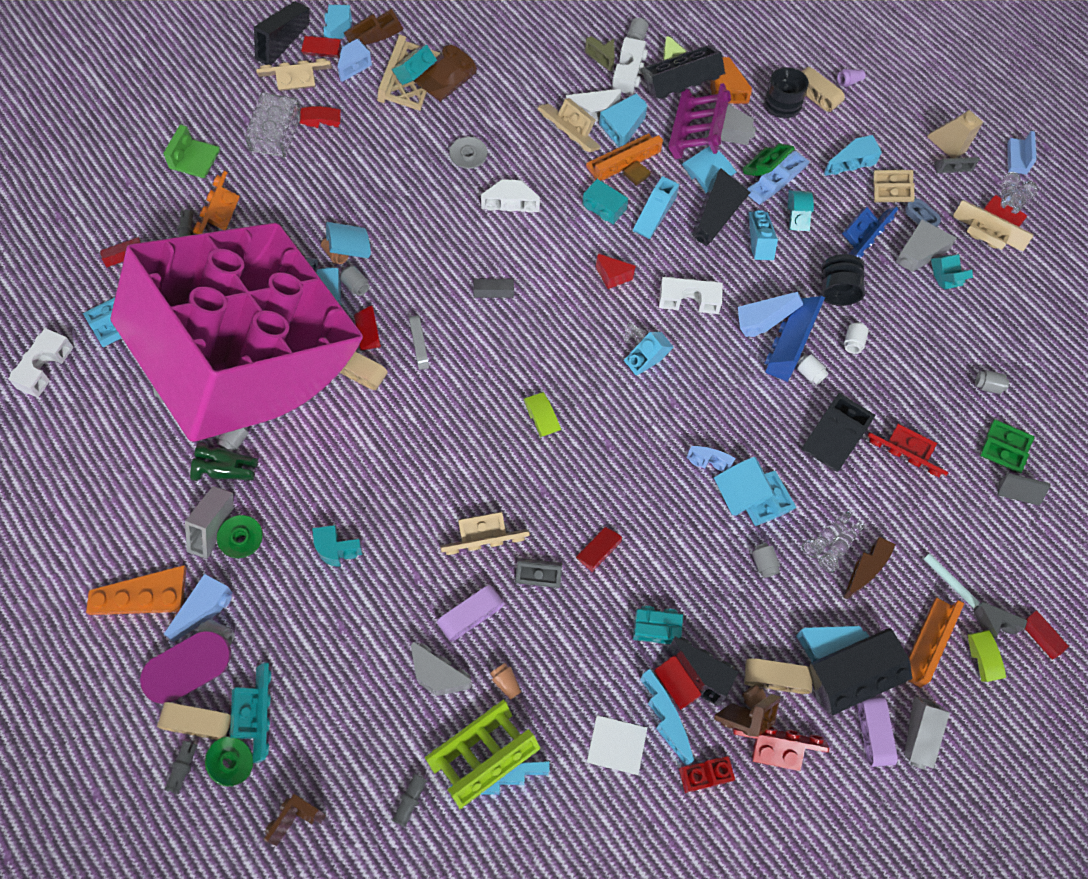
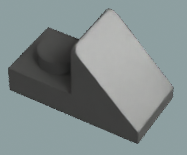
[973,602,1027,638]

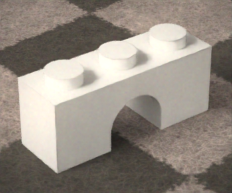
[612,37,648,94]
[659,277,723,314]
[8,328,74,398]

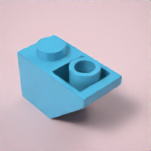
[324,5,352,39]
[624,332,674,375]

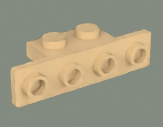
[256,59,332,91]
[538,98,601,152]
[953,200,1033,251]
[440,511,530,555]

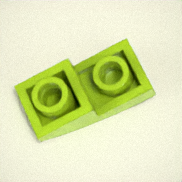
[524,392,561,438]
[968,630,1006,682]

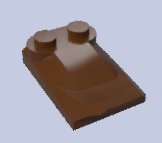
[414,45,477,102]

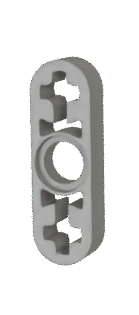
[409,315,429,370]

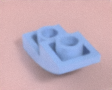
[687,446,736,471]

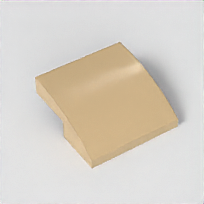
[873,170,915,202]

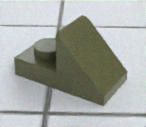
[585,36,615,72]

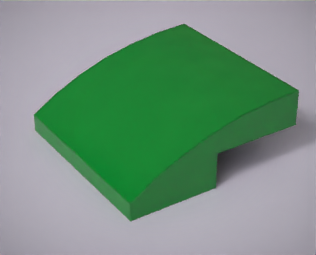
[743,143,795,176]
[980,419,1035,474]

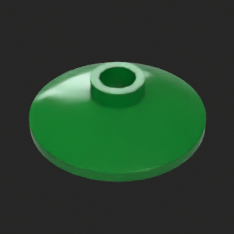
[217,515,263,558]
[205,737,253,787]

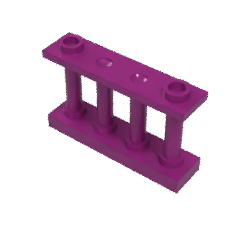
[668,83,731,159]

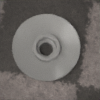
[450,137,488,169]

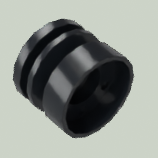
[764,67,809,118]
[821,254,865,306]

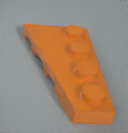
[86,565,186,615]

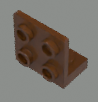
[714,694,781,737]
[264,794,326,847]

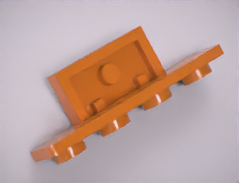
[192,170,240,235]

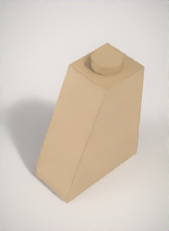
[927,110,983,158]

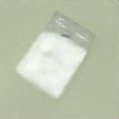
[245,92,300,157]

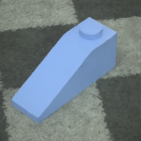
[738,292,803,337]
[164,574,233,642]

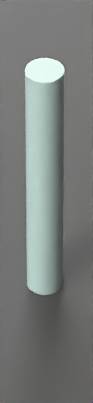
[923,553,980,609]

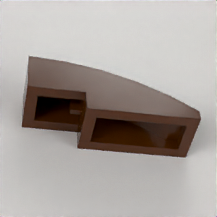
[343,9,404,45]
[843,537,896,599]

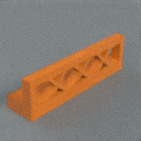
[586,133,663,181]
[908,598,965,688]

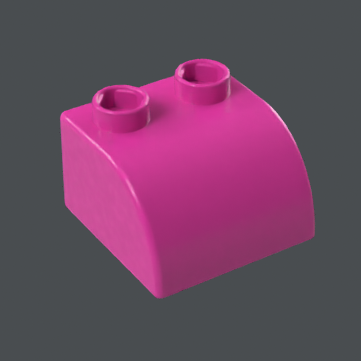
[110,223,363,442]

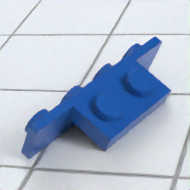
[842,206,898,258]

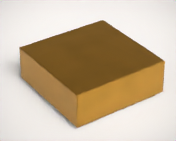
[623,160,651,186]

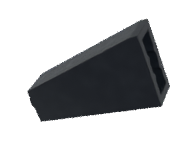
[254,1,310,65]
[691,168,751,247]

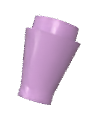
[837,69,865,87]

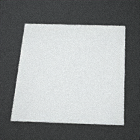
[587,716,647,775]

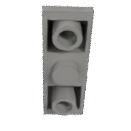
[411,642,472,696]

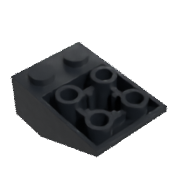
[801,393,876,473]
[667,636,739,707]

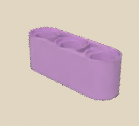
[437,585,505,642]
[857,695,897,767]

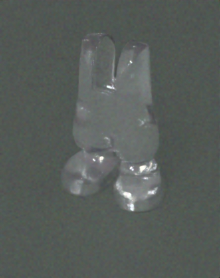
[1001,172,1038,213]
[801,511,864,573]

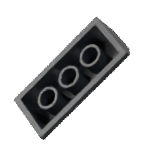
[641,45,725,99]
[810,628,913,716]

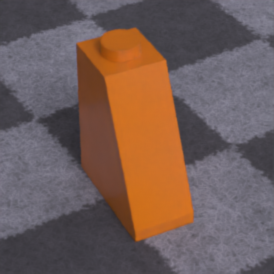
[710,57,752,104]

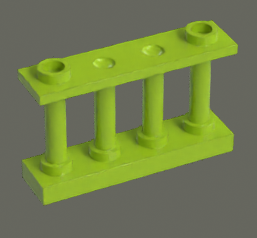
[424,699,541,809]

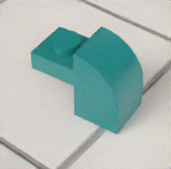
[787,190,814,231]
[931,254,973,290]
[312,525,363,567]

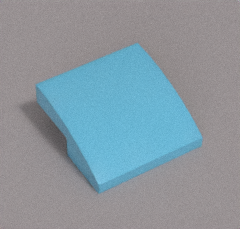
[682,146,736,193]
[326,222,371,259]
[83,297,122,347]
[714,457,775,516]
[746,471,796,526]

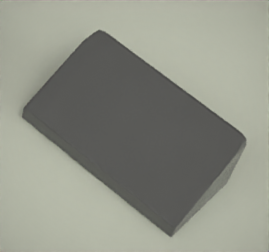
[934,157,980,173]
[474,279,514,298]
[997,473,1051,505]
[515,558,563,588]

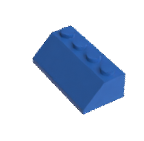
[764,296,825,382]

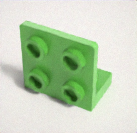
[163,125,220,178]

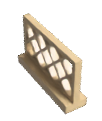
[377,35,440,111]

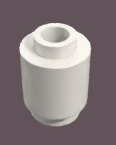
[844,322,869,354]
[797,354,828,385]

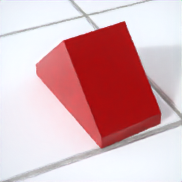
[595,254,636,289]

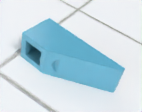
[824,135,882,176]
[633,176,679,239]
[748,210,778,260]

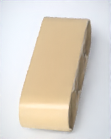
[801,67,845,112]
[340,352,388,390]
[744,658,813,694]
[157,702,231,740]

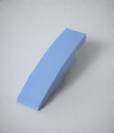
[747,151,810,205]

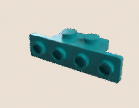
[230,662,271,763]

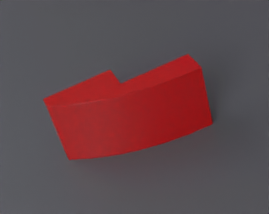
[299,106,341,128]
[679,756,736,793]

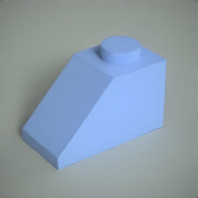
[338,39,372,82]

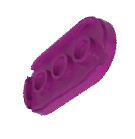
[140,631,232,704]

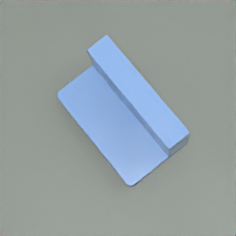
[1007,131,1036,174]

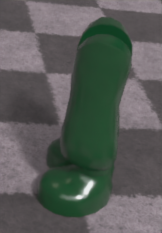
[190,441,258,481]

